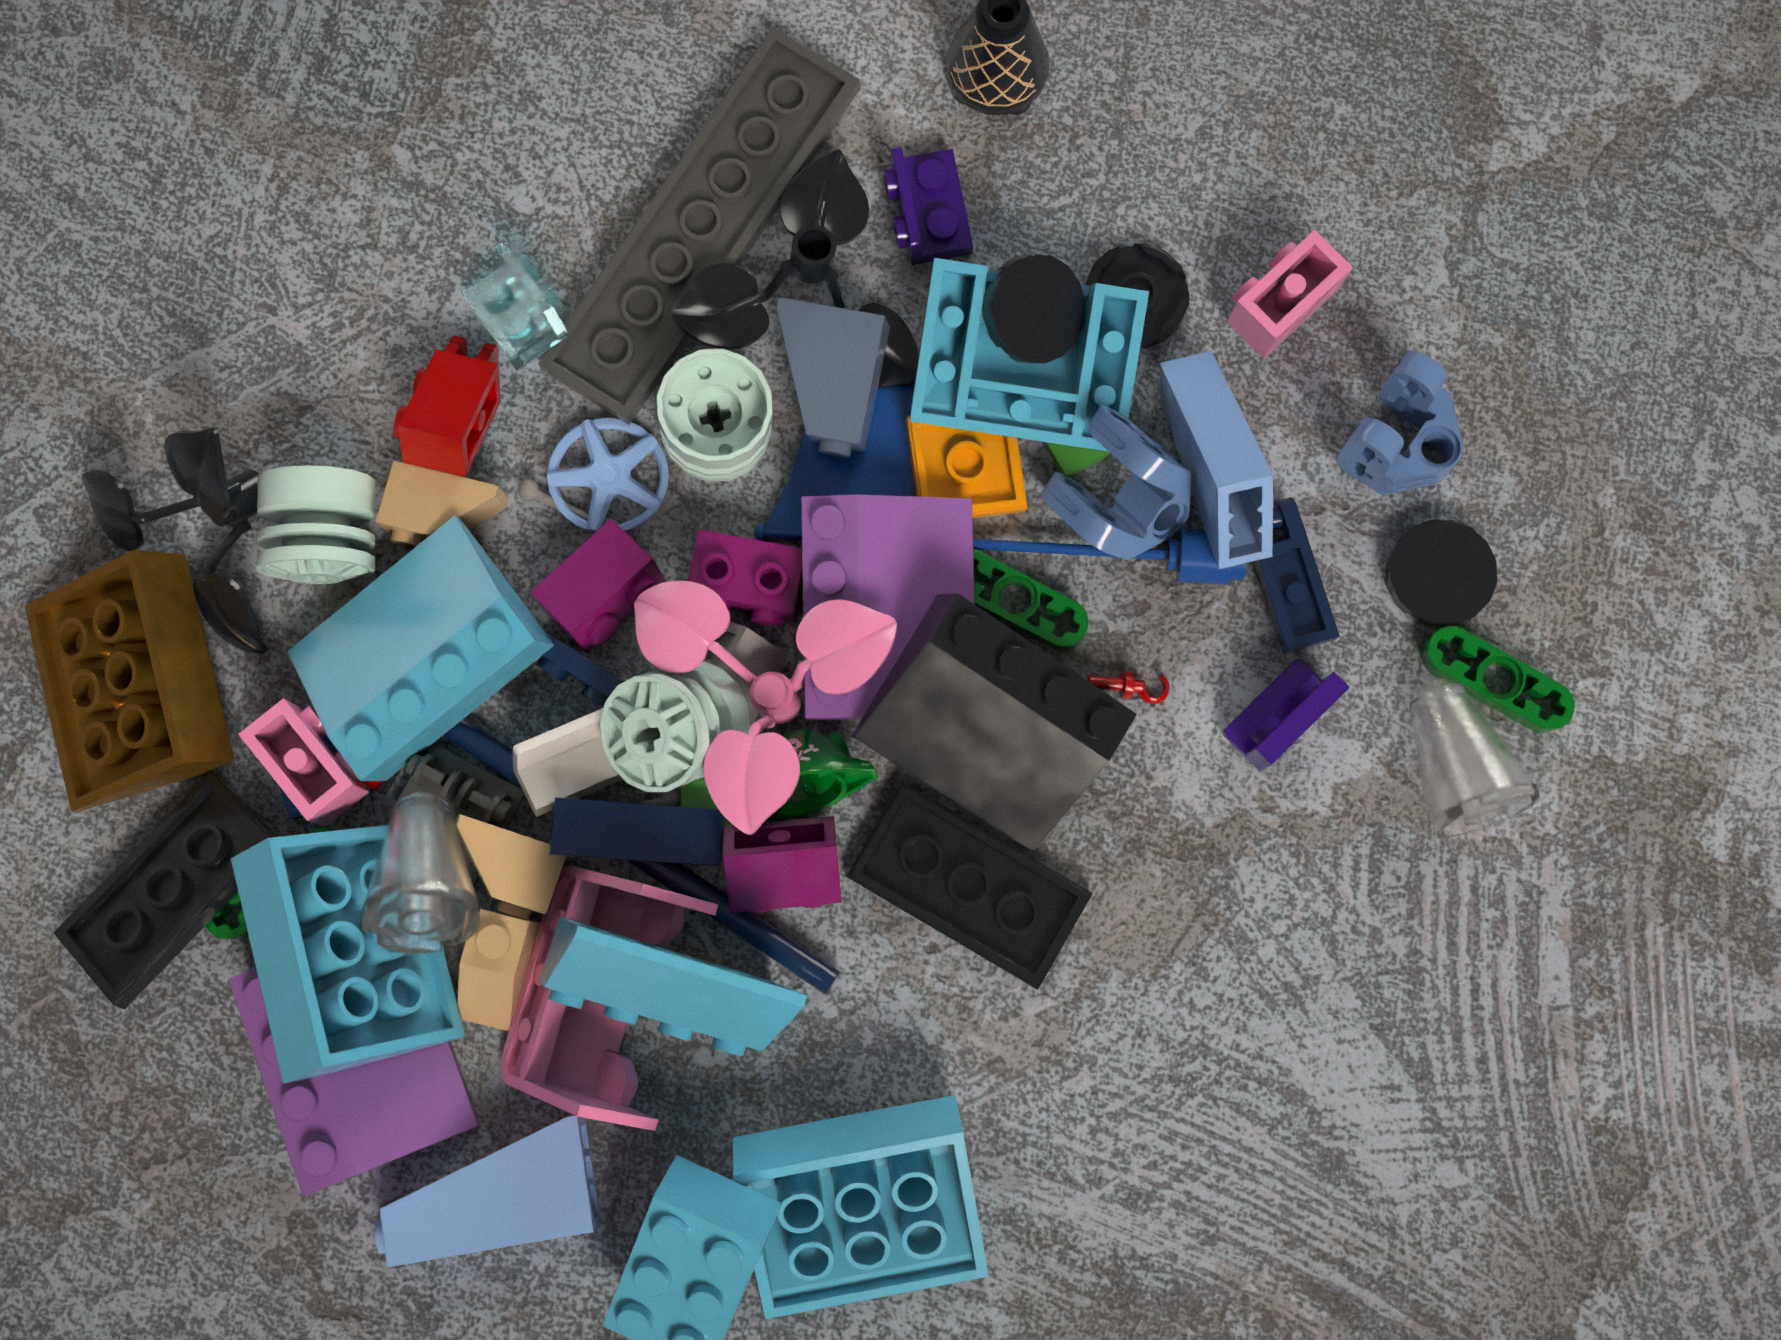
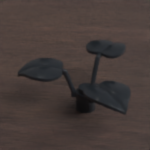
[671,149,919,389]
[81,427,271,654]

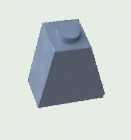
[776,297,890,458]

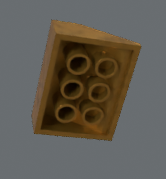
[24,550,235,812]

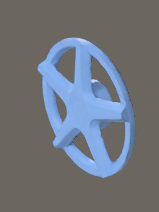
[547,418,669,533]

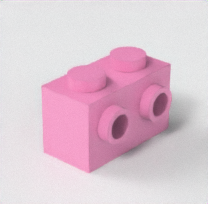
[1227,230,1353,359]
[238,698,369,827]

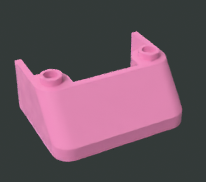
[501,865,718,1131]

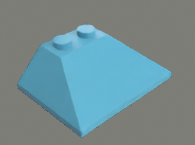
[909,258,1149,452]

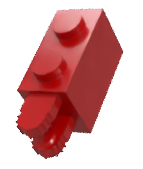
[393,335,501,477]

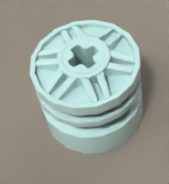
[657,349,773,482]
[256,465,375,584]
[600,661,750,792]

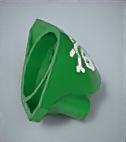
[764,729,878,822]

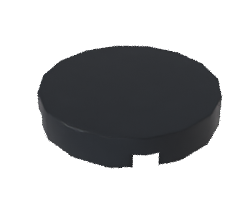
[1085,243,1189,349]
[983,254,1085,364]
[1386,520,1497,627]

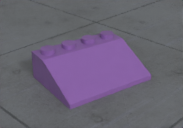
[801,495,975,721]
[228,968,480,1196]

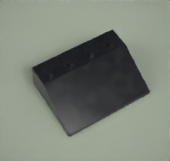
[851,593,1137,852]

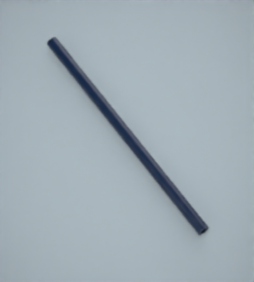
[443,718,841,994]

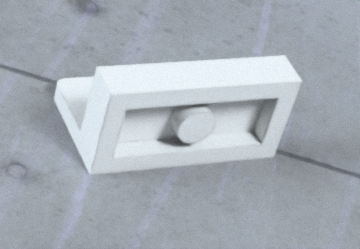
[513,708,623,817]

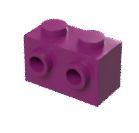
[530,519,667,654]
[688,529,803,627]
[723,816,842,913]

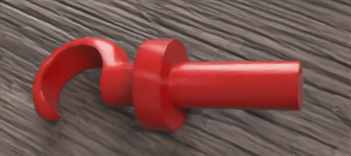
[1087,671,1170,704]

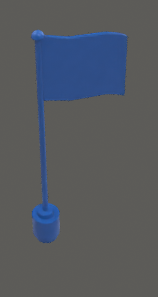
[754,382,1247,585]

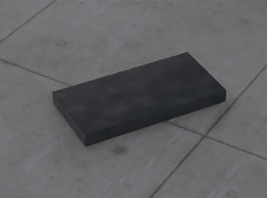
[53,770,278,1009]
[846,782,1093,990]

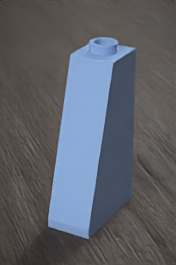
[1160,351,1273,569]
[374,1115,602,1268]

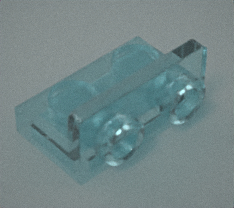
[461,240,570,371]

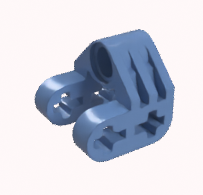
[1337,351,1463,496]
[1039,405,1191,561]

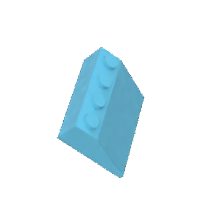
[287,515,555,781]
[231,822,465,1084]
[539,916,807,1056]
[733,1095,989,1319]

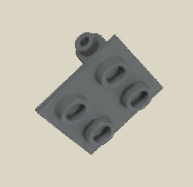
[384,743,525,889]

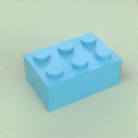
[602,1155,783,1340]

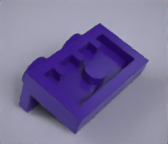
[883,147,973,265]
[1223,659,1350,772]

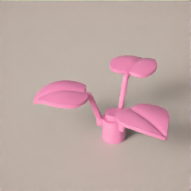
[634,581,897,835]

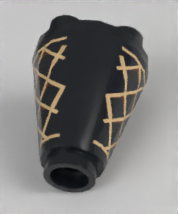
[947,0,1049,115]

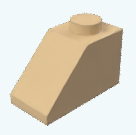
[376,461,509,549]
[454,814,566,920]
[457,908,540,1032]

